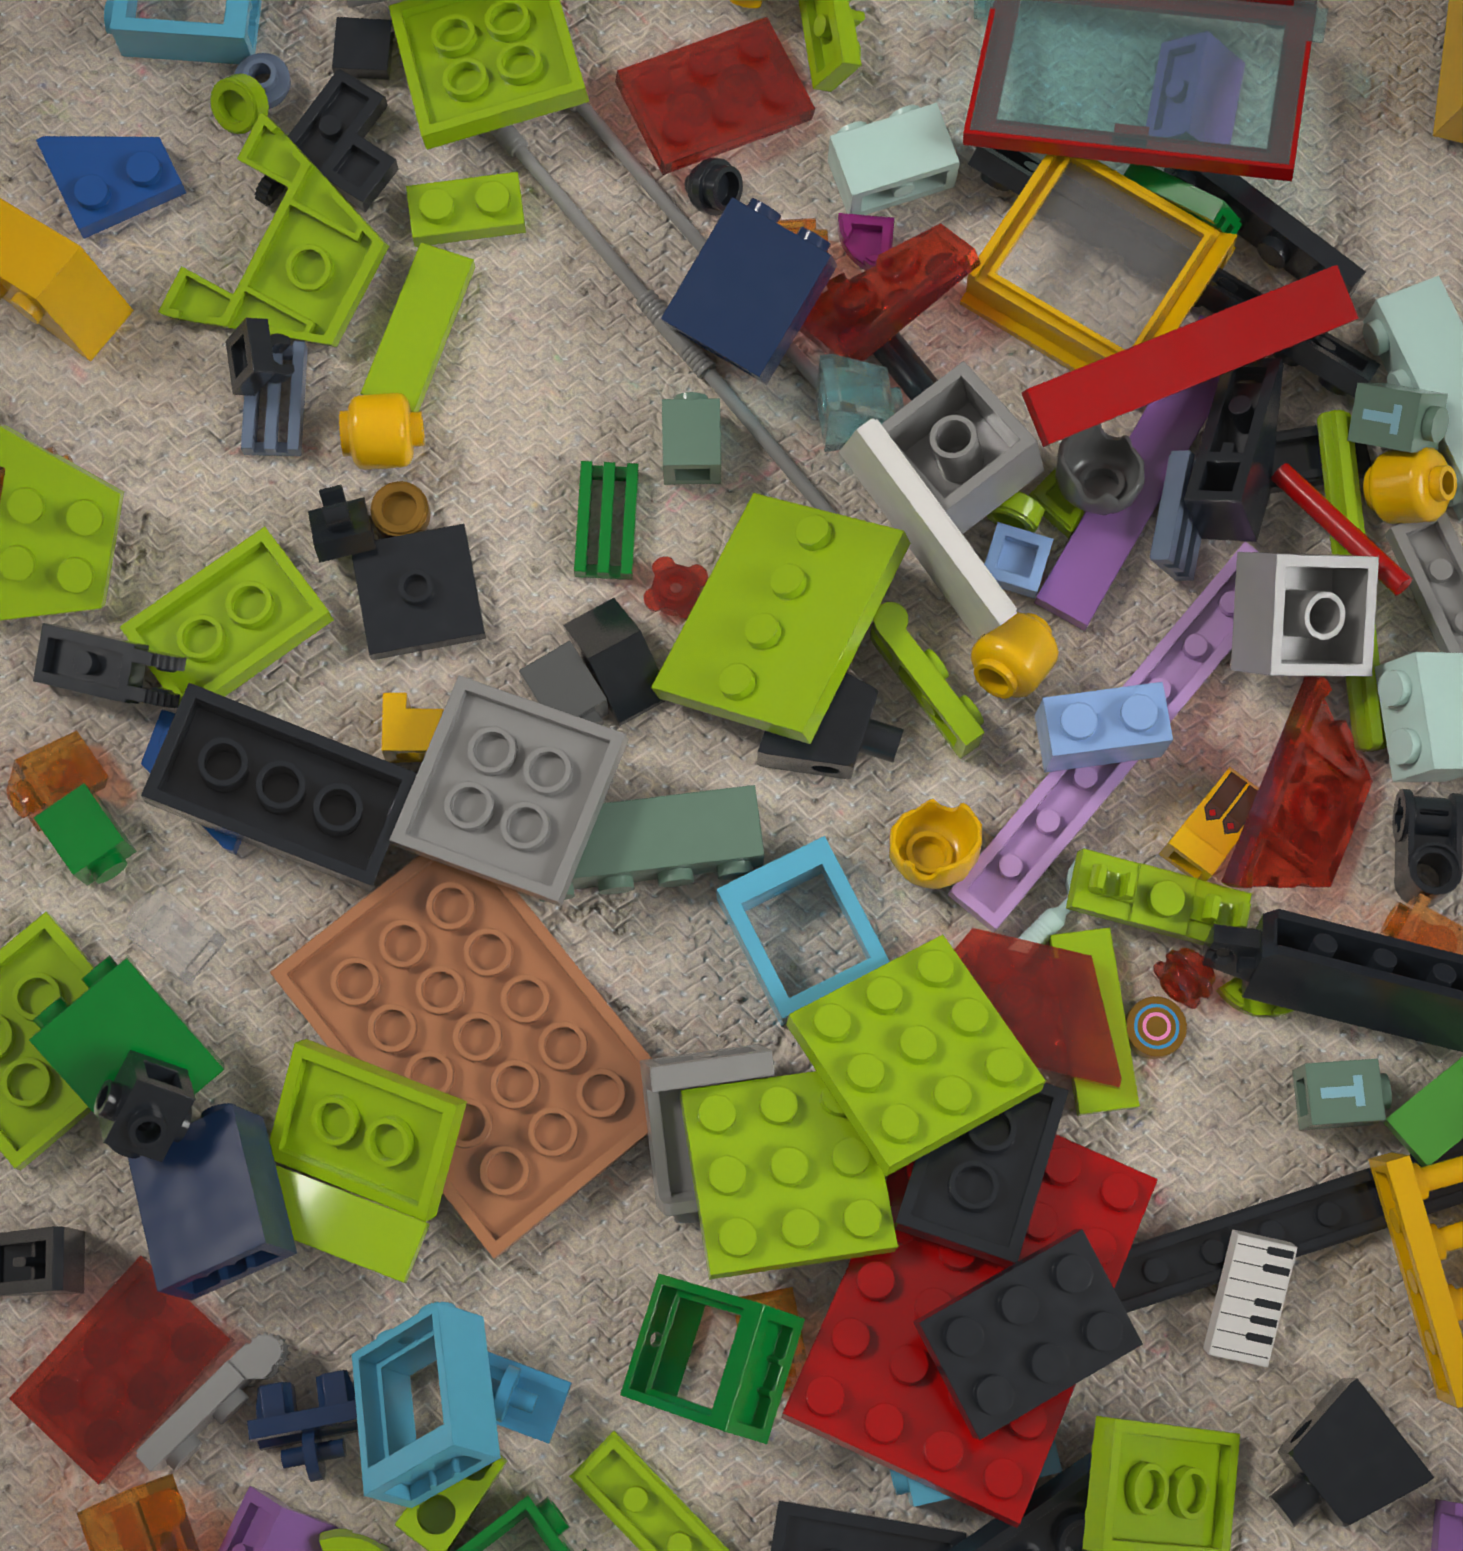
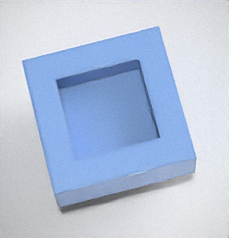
[984,522,1054,599]

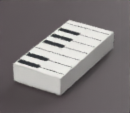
[1203,1229,1298,1367]

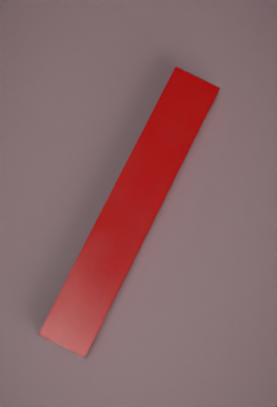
[1021,265,1359,447]

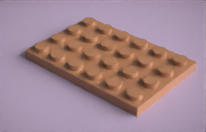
[270,855,652,1259]

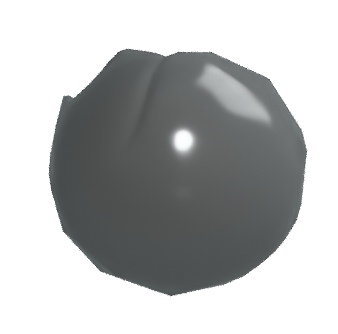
[1055,424,1145,516]

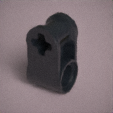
[1392,789,1463,908]

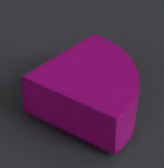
[837,213,895,278]

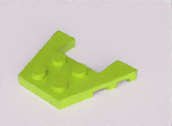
[158,113,389,347]
[0,424,124,620]

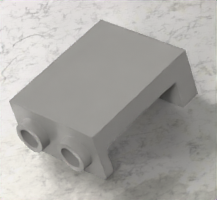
[640,1044,774,1223]

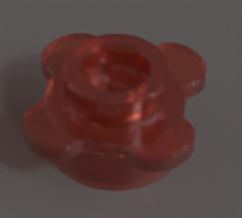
[643,556,708,620]
[1153,947,1216,1009]

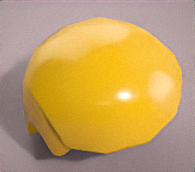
[889,799,982,889]

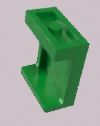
[29,955,224,1117]

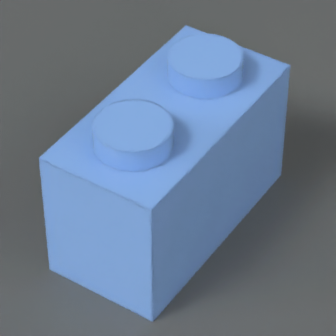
[1035,682,1173,773]

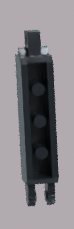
[1202,909,1463,1052]

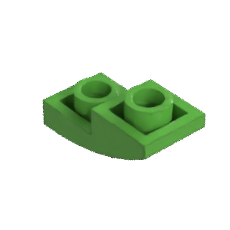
[1383,1057,1463,1167]

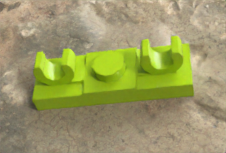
[1066,848,1252,946]

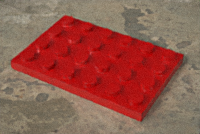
[781,1134,1158,1528]

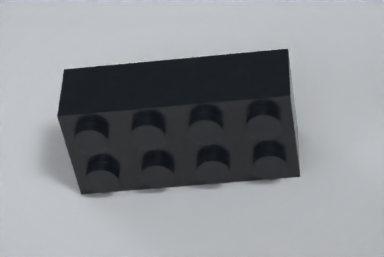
[141,683,417,892]

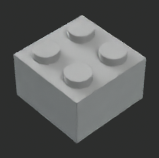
[881,361,1044,534]
[1231,552,1379,676]

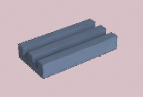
[241,341,308,456]
[1149,450,1201,581]

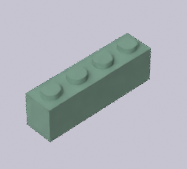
[539,785,764,902]

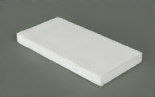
[839,418,1017,640]

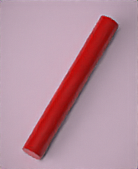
[1271,463,1413,596]

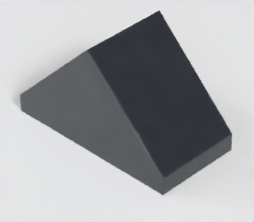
[563,598,665,726]
[0,1226,85,1297]

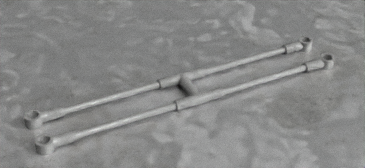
[490,97,864,514]

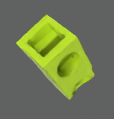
[394,1454,508,1551]

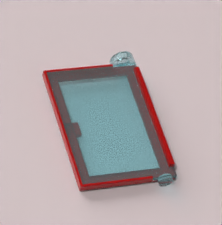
[963,0,1328,182]

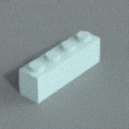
[1363,275,1463,521]

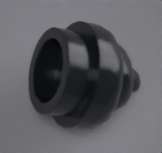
[684,157,743,216]

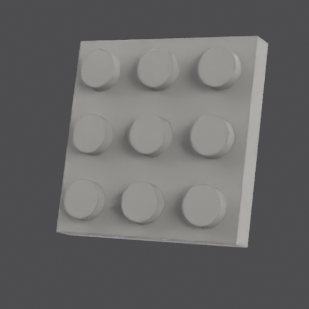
[389,675,629,907]

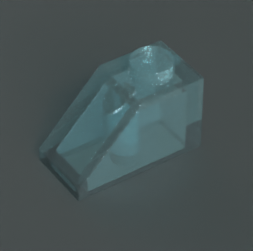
[816,354,904,452]

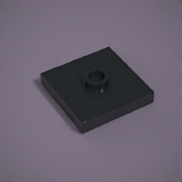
[352,524,486,660]

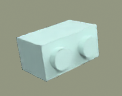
[828,103,960,215]
[1375,652,1463,782]

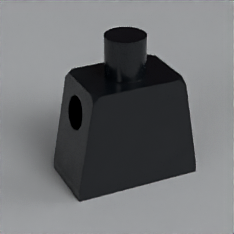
[757,673,904,779]
[1269,1378,1434,1528]

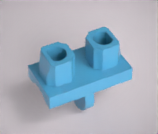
[488,1351,572,1444]

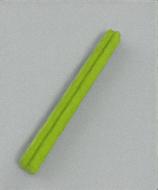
[1317,410,1387,752]

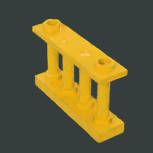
[1368,1152,1463,1408]

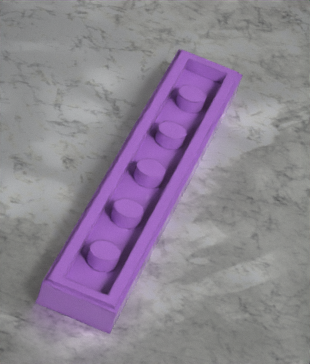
[1034,315,1220,631]

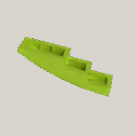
[275,1165,430,1283]

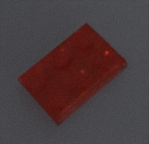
[615,17,816,175]
[9,1255,235,1485]

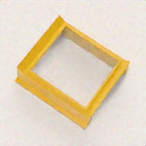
[960,154,1238,371]

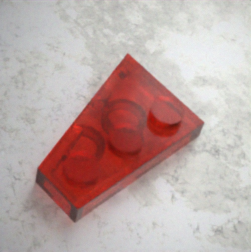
[799,223,981,373]

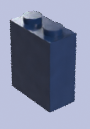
[661,197,837,385]
[128,1103,297,1301]

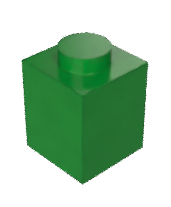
[34,783,137,886]

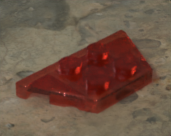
[1221,676,1373,888]
[954,928,1122,1090]

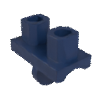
[247,1370,358,1482]

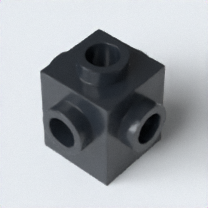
[94,1050,196,1162]

